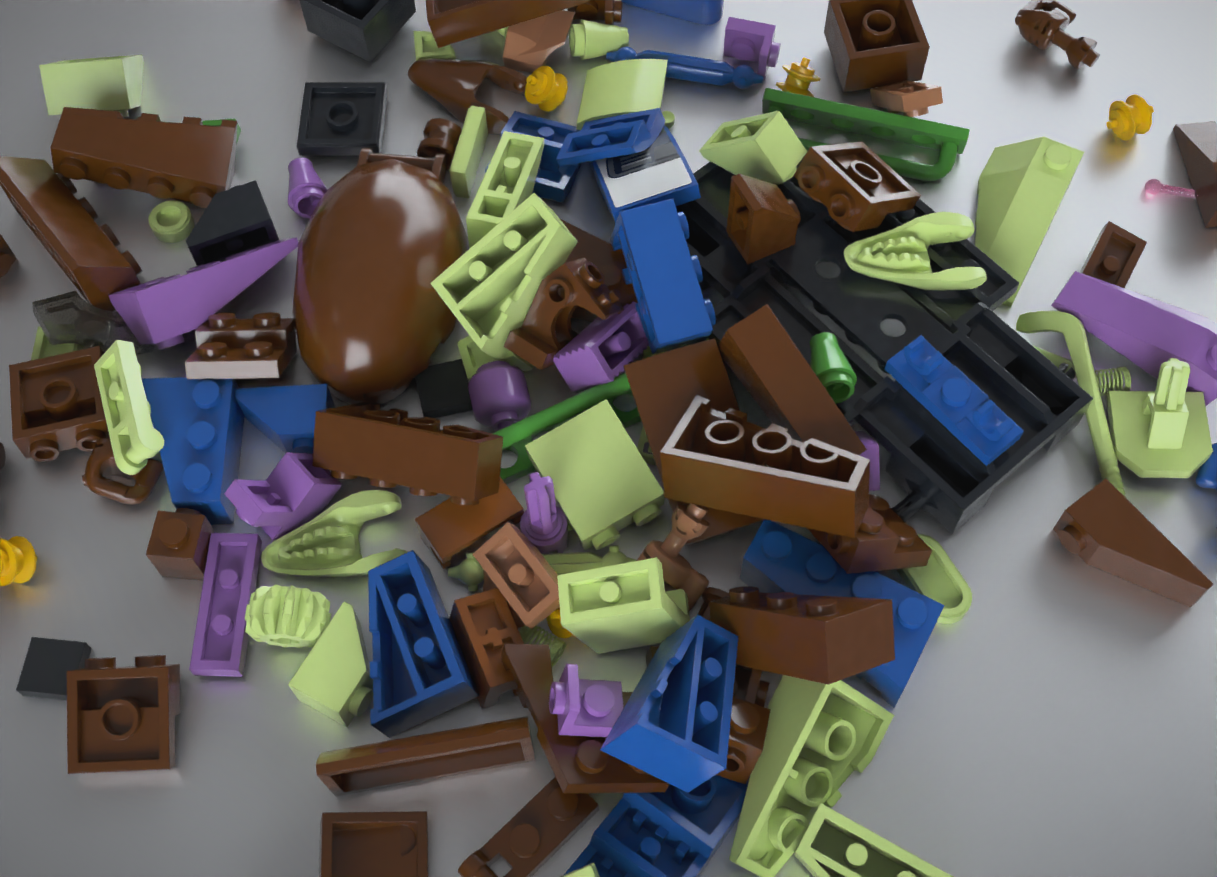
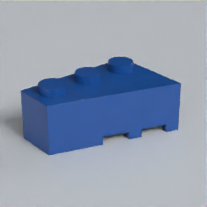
[610,199,716,355]

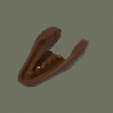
[407,58,527,134]

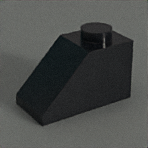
[186,180,279,266]

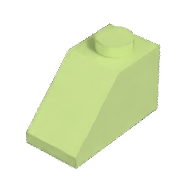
[699,111,807,185]
[288,601,373,727]

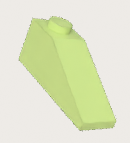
[466,131,544,249]

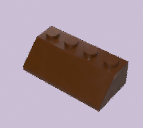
[0,156,142,319]

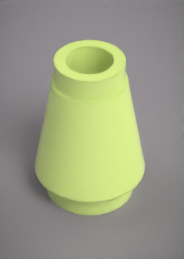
[569,20,629,60]

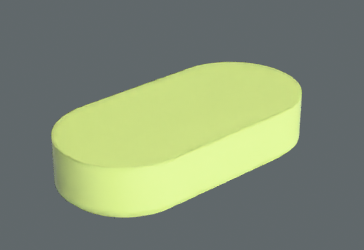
[896,534,972,624]

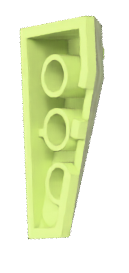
[975,137,1084,308]
[729,675,894,877]

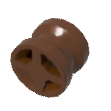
[417,118,462,170]

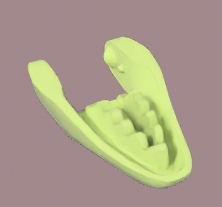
[844,212,987,290]
[261,490,408,577]

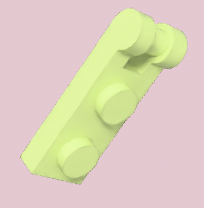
[94,340,164,475]

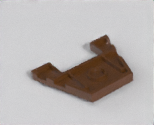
[501,644,670,794]

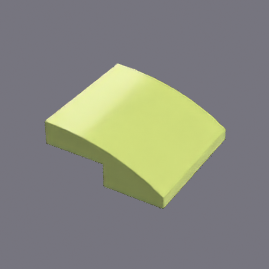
[576,59,668,130]

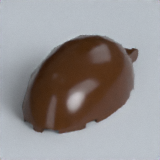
[292,148,469,401]

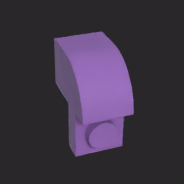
[224,452,343,540]

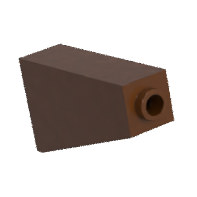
[718,304,867,455]

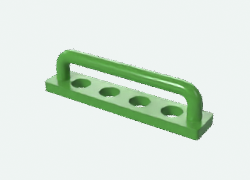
[762,88,970,181]
[492,372,642,484]

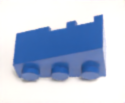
[142,377,245,525]
[368,550,479,738]
[600,614,738,793]

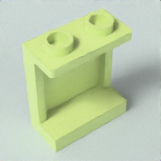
[525,399,665,550]
[557,557,690,654]

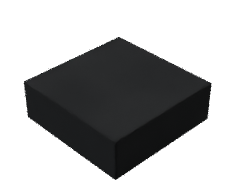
[415,359,473,418]
[16,637,92,700]

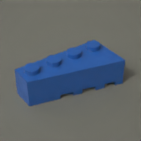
[739,519,945,708]

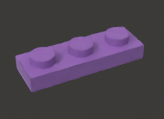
[189,533,262,677]

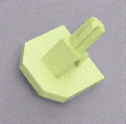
[1106,358,1213,478]

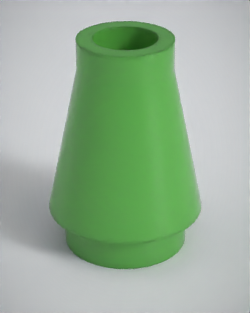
[809,332,857,404]

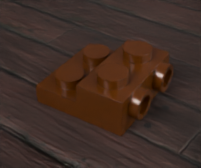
[793,141,921,232]
[185,312,297,379]
[9,346,110,462]
[807,494,932,574]
[67,655,180,774]

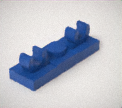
[885,335,1024,466]

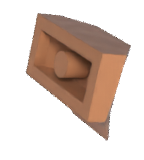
[503,10,575,73]
[473,522,560,629]

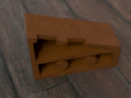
[709,586,895,685]

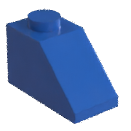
[235,384,335,454]

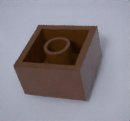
[824,0,930,92]

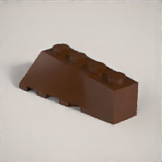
[50,107,237,208]
[660,395,870,538]
[312,402,503,505]

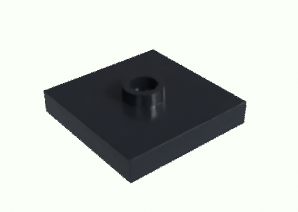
[297,82,387,156]

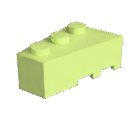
[430,193,578,361]

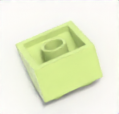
[39,54,144,117]

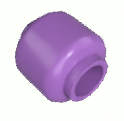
[468,361,531,431]

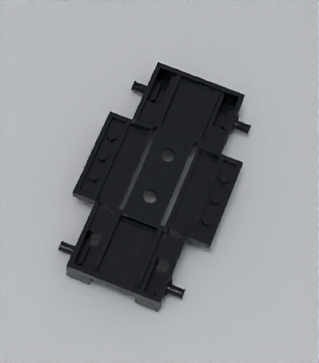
[676,147,1093,534]

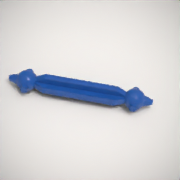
[606,46,764,89]

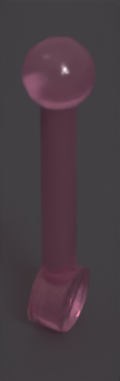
[1145,179,1197,199]

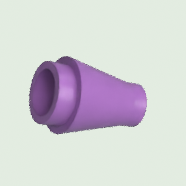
[288,158,327,218]

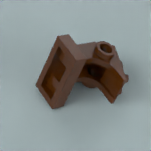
[504,257,624,370]

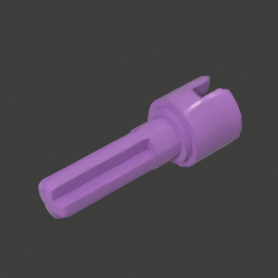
[520,472,569,554]

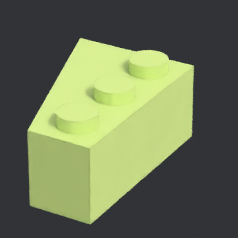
[795,803,953,877]

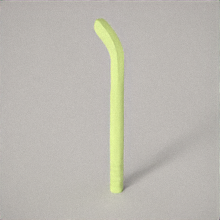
[1016,311,1127,498]

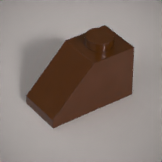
[726,174,800,264]

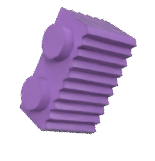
[553,301,649,393]

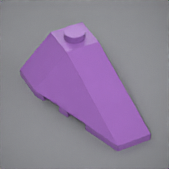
[109,237,298,350]
[1051,271,1217,406]

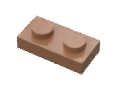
[870,80,943,117]

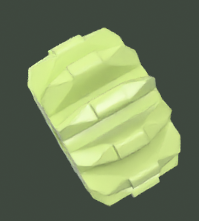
[245,584,331,649]

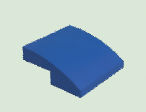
[556,108,665,166]
[485,111,581,203]

